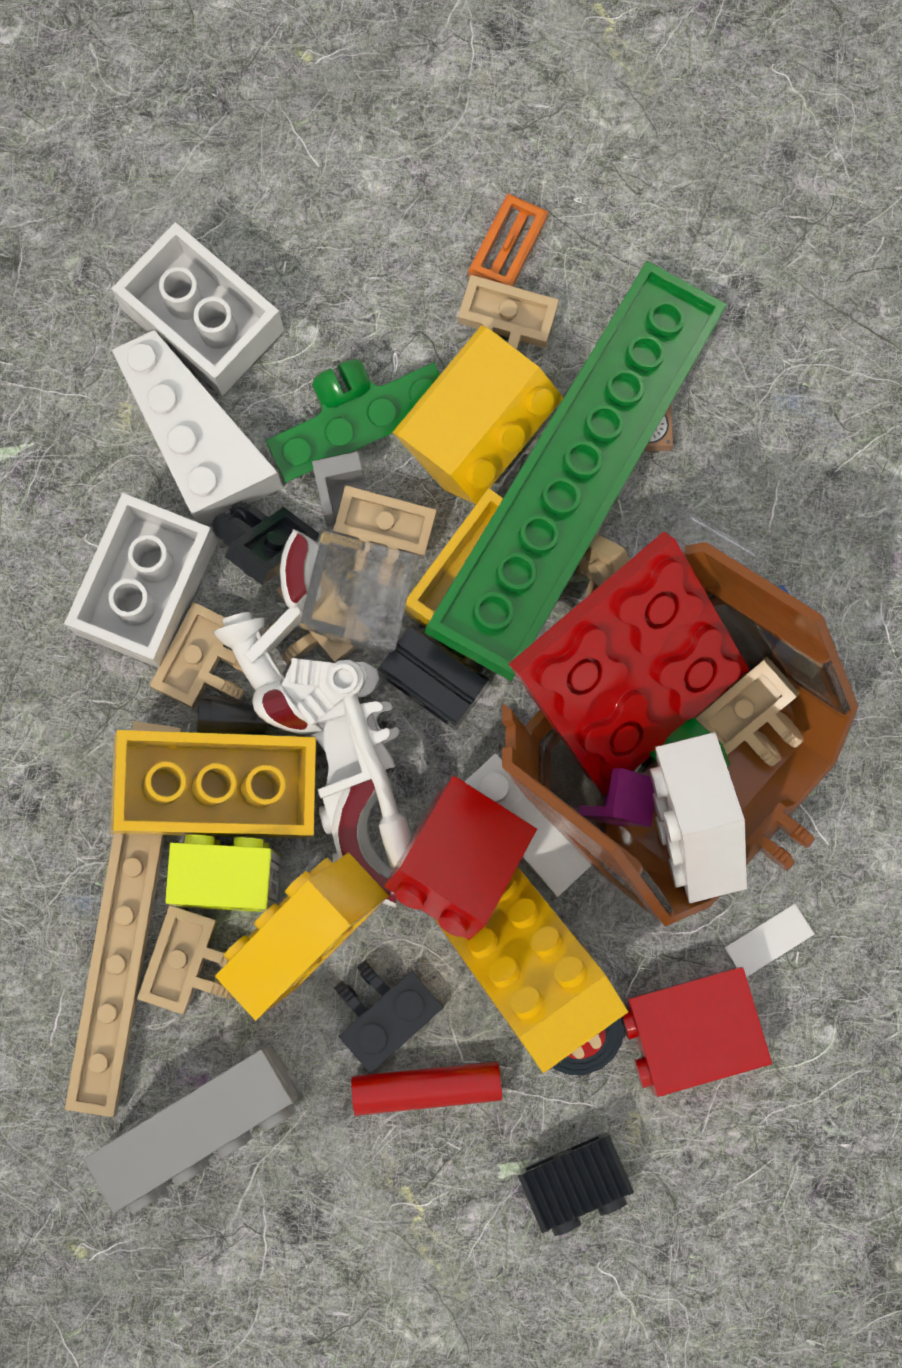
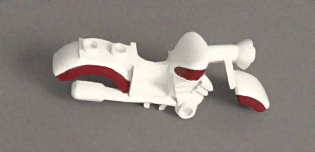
[213,529,412,907]

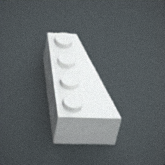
[112,330,283,525]

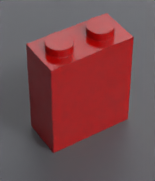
[384,775,537,940]
[621,967,772,1097]

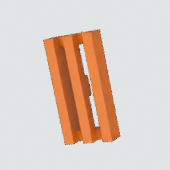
[468,193,549,287]

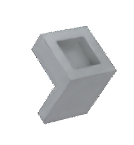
[312,451,366,527]

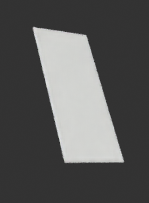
[725,904,815,977]

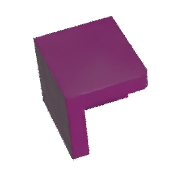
[578,768,655,827]

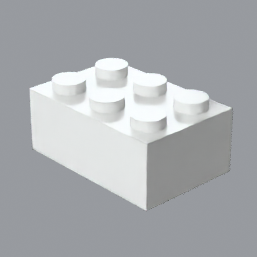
[111,222,284,396]
[64,493,218,668]
[649,732,747,903]

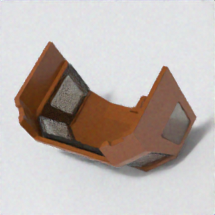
[502,542,859,927]

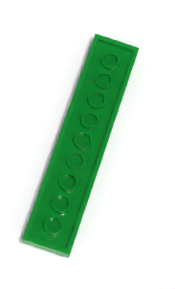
[424,261,727,682]

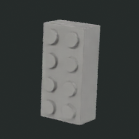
[83,1046,301,1214]

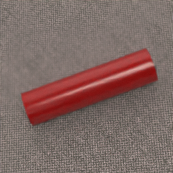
[351,1061,502,1116]

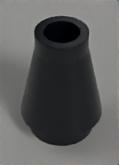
[197,694,266,735]

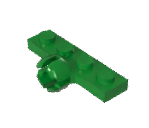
[265,359,440,483]

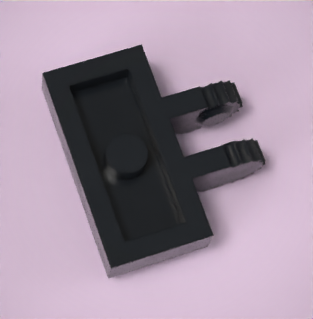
[211,501,320,585]
[334,960,444,1074]

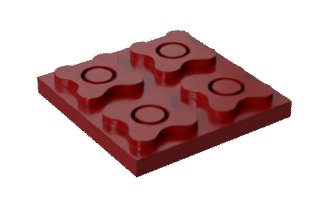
[508,531,750,796]

